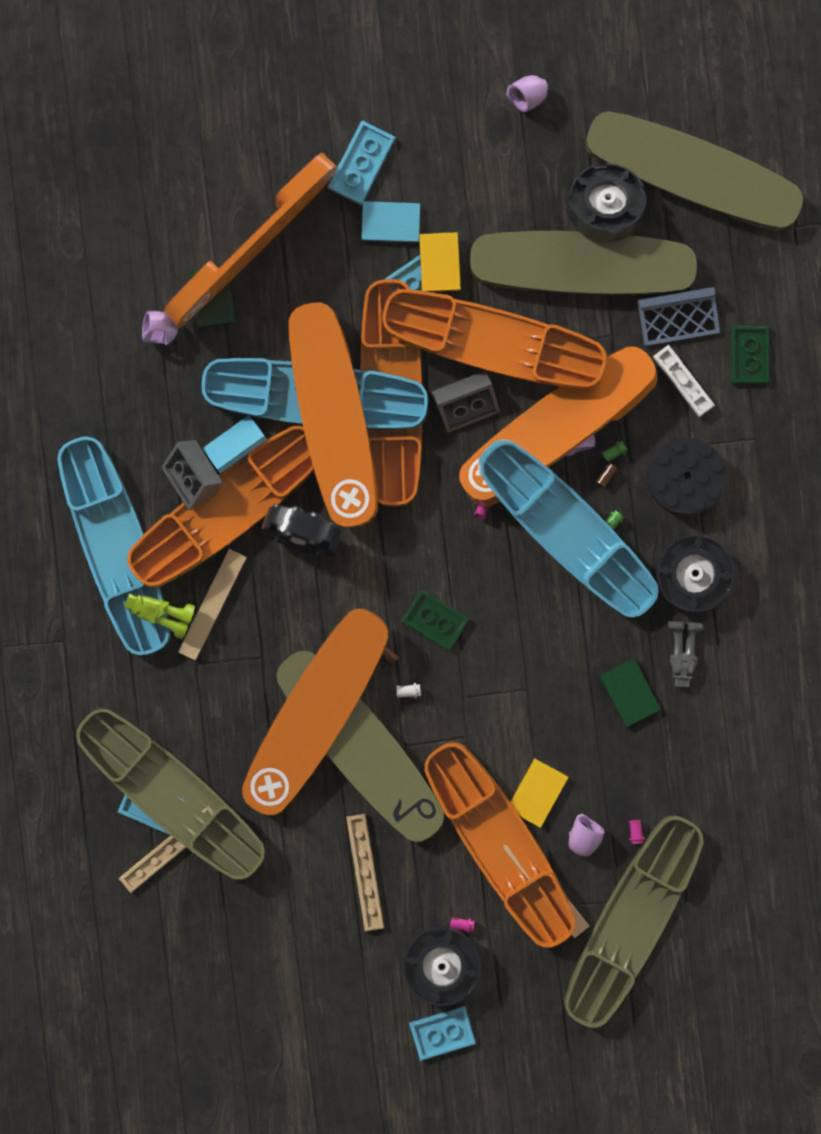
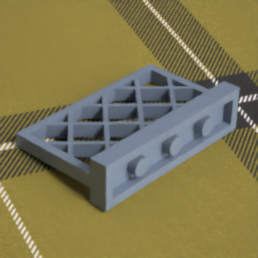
[637,287,720,346]

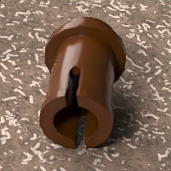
[596,463,618,488]
[381,644,399,666]

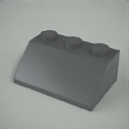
[432,371,500,433]
[161,440,223,510]

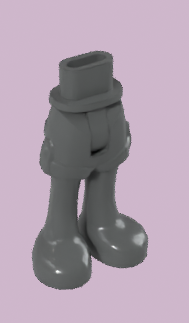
[668,621,704,687]

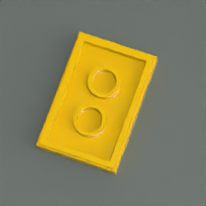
[419,232,460,292]
[511,758,568,828]

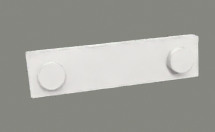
[653,345,715,417]

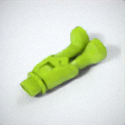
[124,594,195,639]

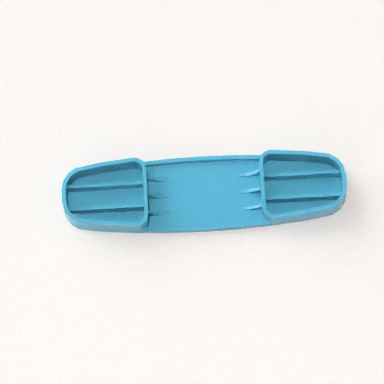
[202,358,428,430]
[57,436,171,655]
[478,439,659,617]

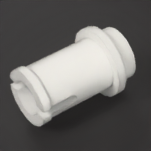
[397,683,421,698]

